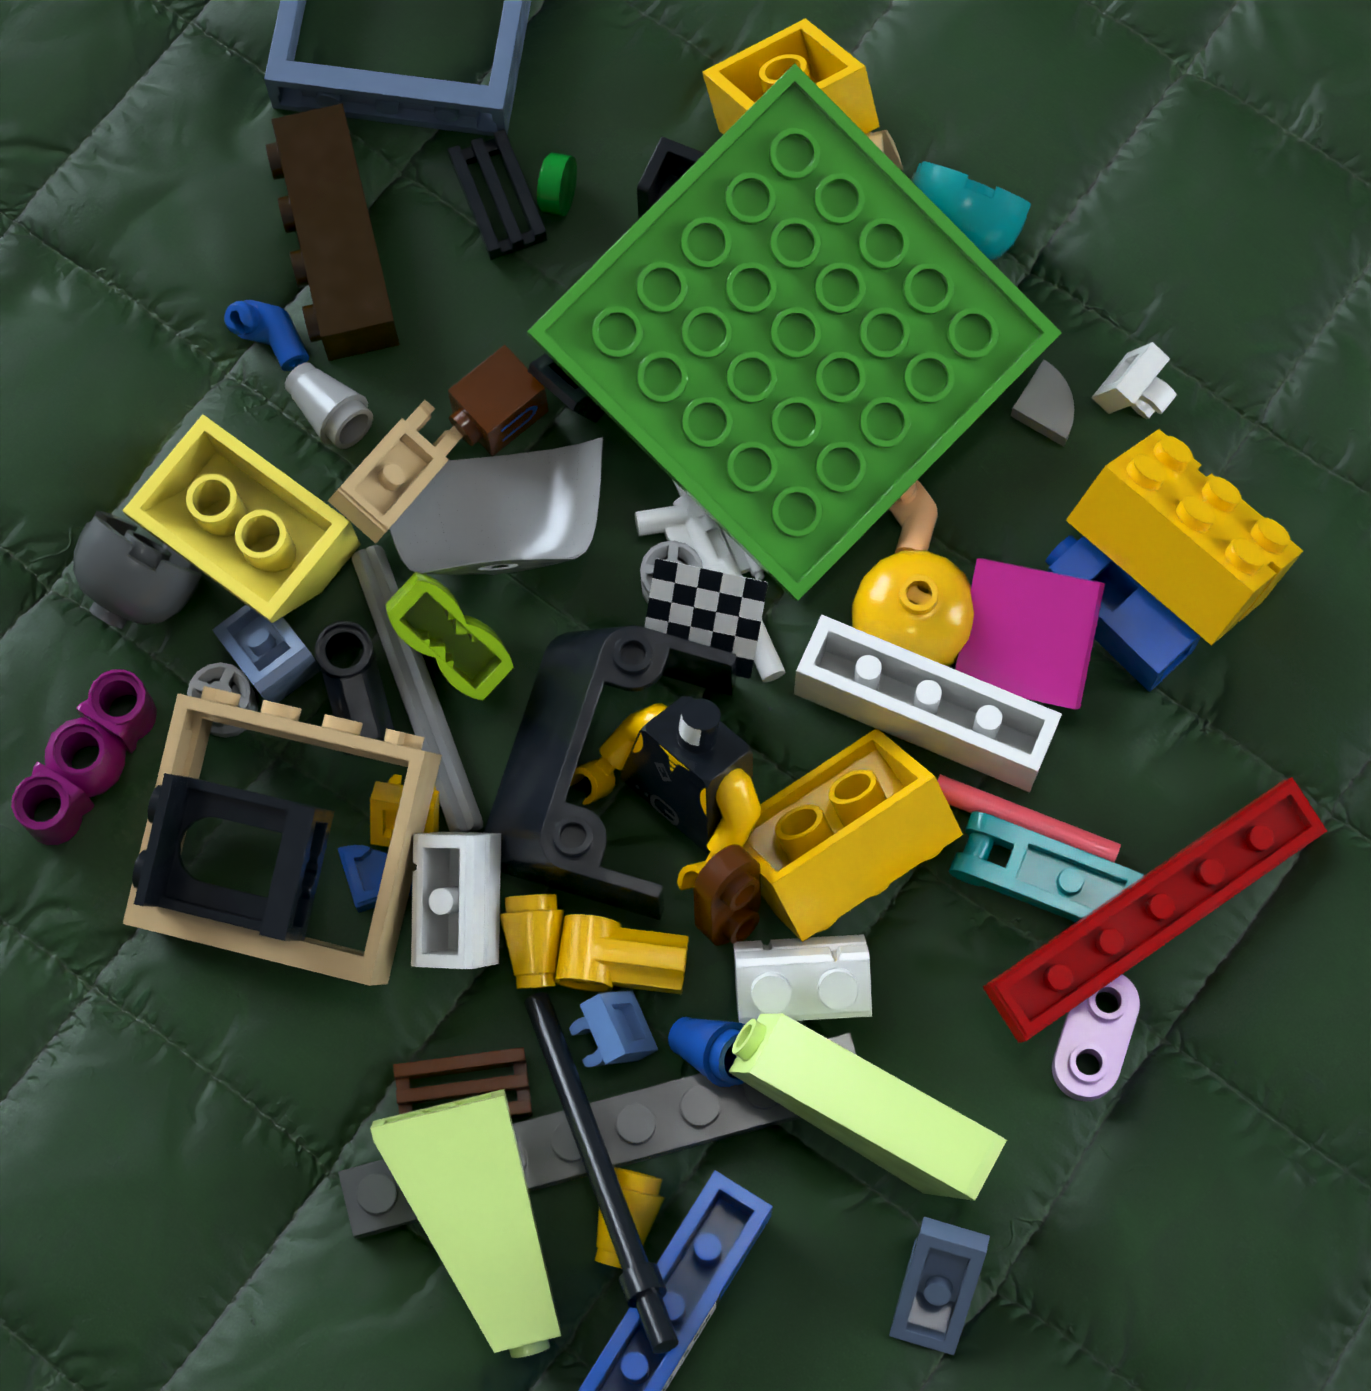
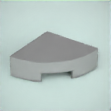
[1011,360,1074,447]

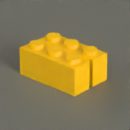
[1066,429,1303,646]

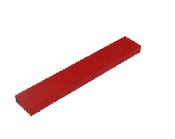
[983,777,1327,1043]

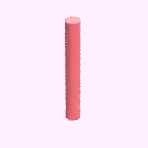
[937,774,1121,863]

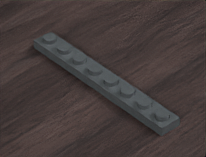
[338,1033,857,1239]

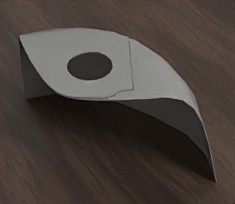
[390,437,603,575]

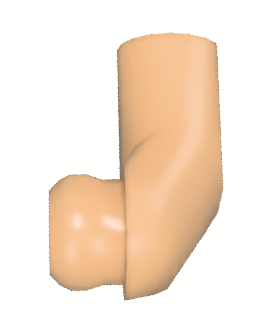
[889,480,938,554]

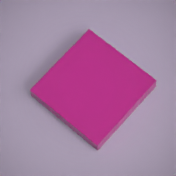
[955,558,1105,710]

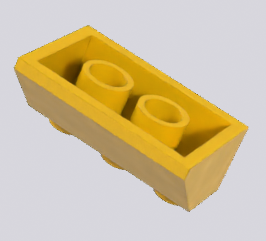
[743,728,963,942]

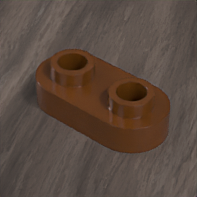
[693,844,761,946]

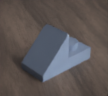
[212,605,321,703]
[889,1217,990,1355]

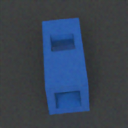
[1045,535,1201,692]

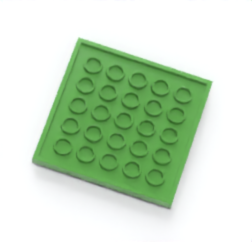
[527,63,1062,602]

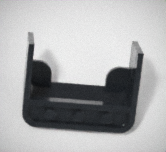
[484,626,736,920]

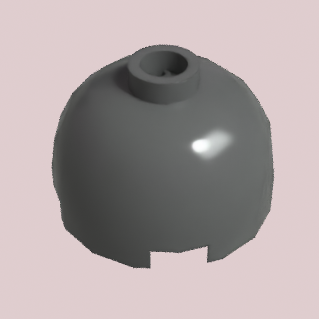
[73,511,202,629]

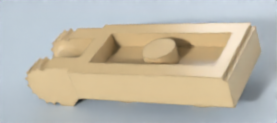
[328,399,463,544]

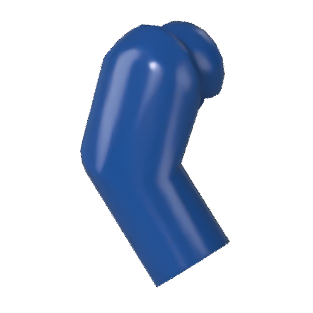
[224,300,309,371]

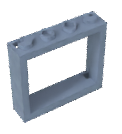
[264,0,531,136]

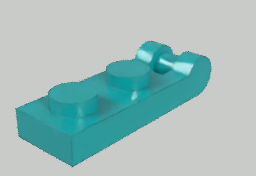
[949,811,1144,922]

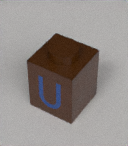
[448,345,549,457]

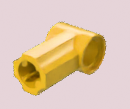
[554,914,689,995]

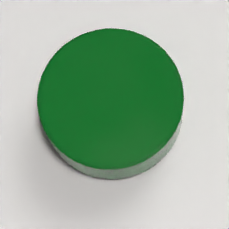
[537,152,577,216]

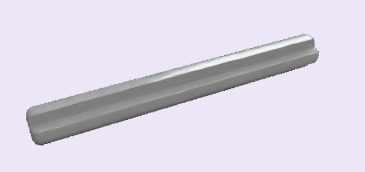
[352,545,483,832]

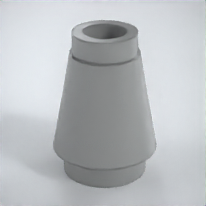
[285,362,373,449]

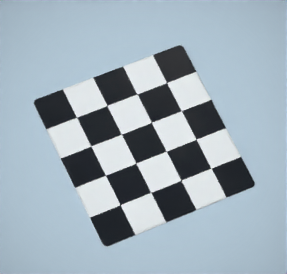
[645,559,768,679]

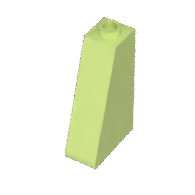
[728,1013,1007,1201]
[370,1089,561,1358]

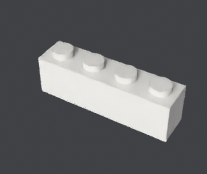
[794,615,1062,793]

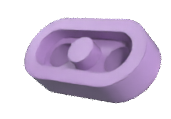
[1052,975,1140,1101]

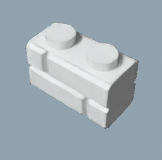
[411,832,501,969]
[733,934,872,1024]

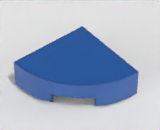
[337,845,413,913]

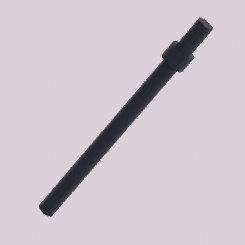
[524,992,679,1354]

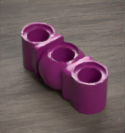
[11,669,157,845]

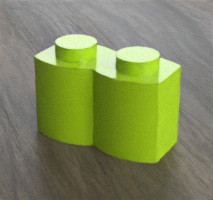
[385,572,514,701]

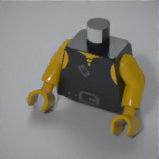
[570,696,761,890]

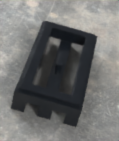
[448,129,547,260]

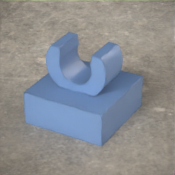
[569,990,658,1067]

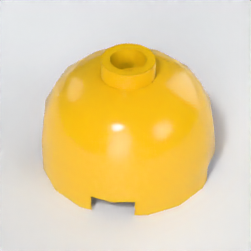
[852,550,974,667]

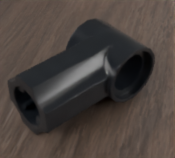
[315,621,395,756]

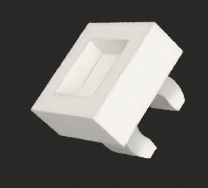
[1091,342,1177,419]

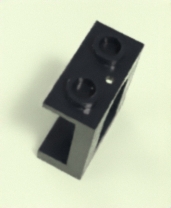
[132,773,335,941]

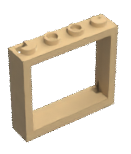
[123,686,442,986]

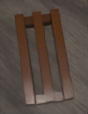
[393,1047,533,1119]

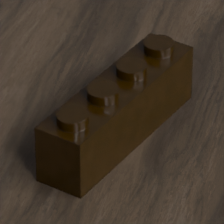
[265,103,400,361]

